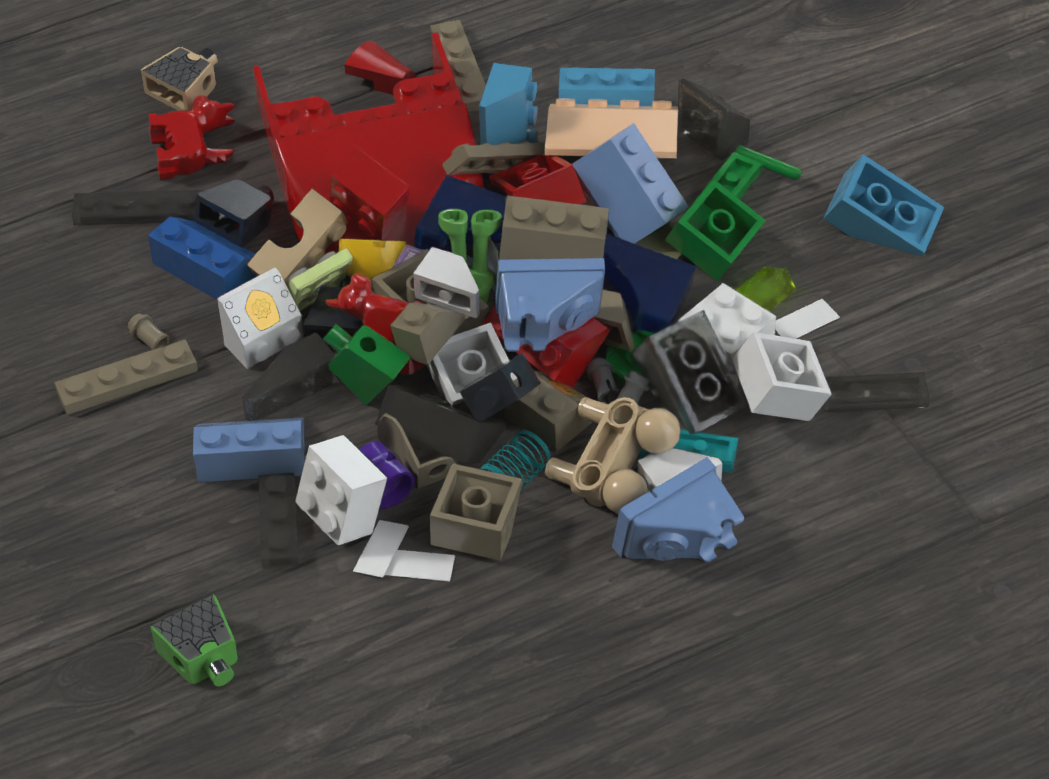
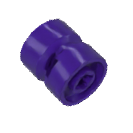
[359,441,415,509]

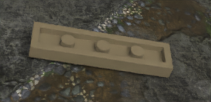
[430,20,486,112]
[442,141,545,175]
[54,339,198,415]

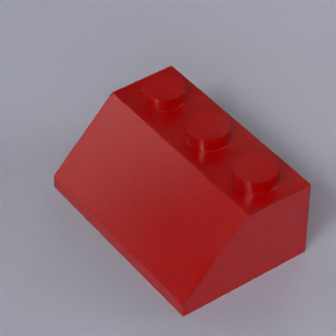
[488,152,587,205]
[483,306,611,388]

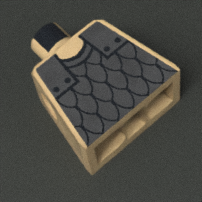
[141,47,218,111]

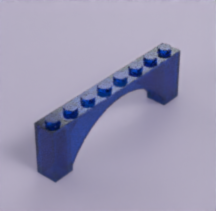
[414,175,696,340]

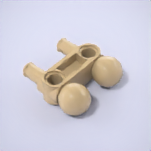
[545,397,681,515]

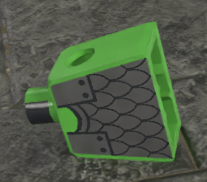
[150,594,238,686]

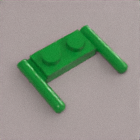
[695,145,802,231]

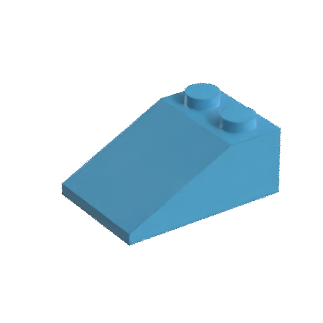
[823,154,944,256]

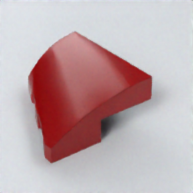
[344,41,415,95]

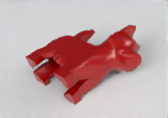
[149,95,235,180]
[326,273,425,375]

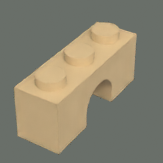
[247,189,349,288]

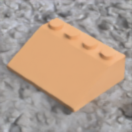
[545,98,678,158]

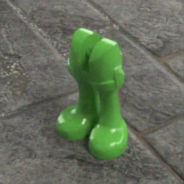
[438,209,502,304]

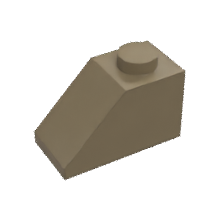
[594,290,634,351]
[391,303,465,365]

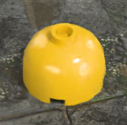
[339,239,406,288]

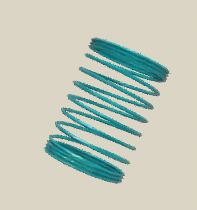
[480,430,551,490]

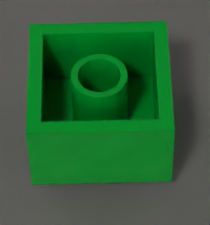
[665,179,766,281]

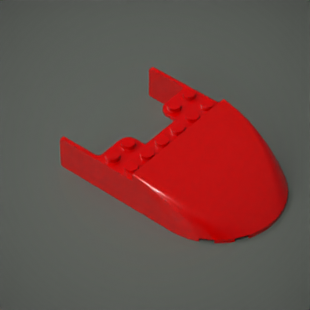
[253,32,487,277]

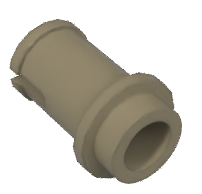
[128,313,170,350]

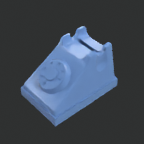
[495,258,605,352]
[612,457,744,563]

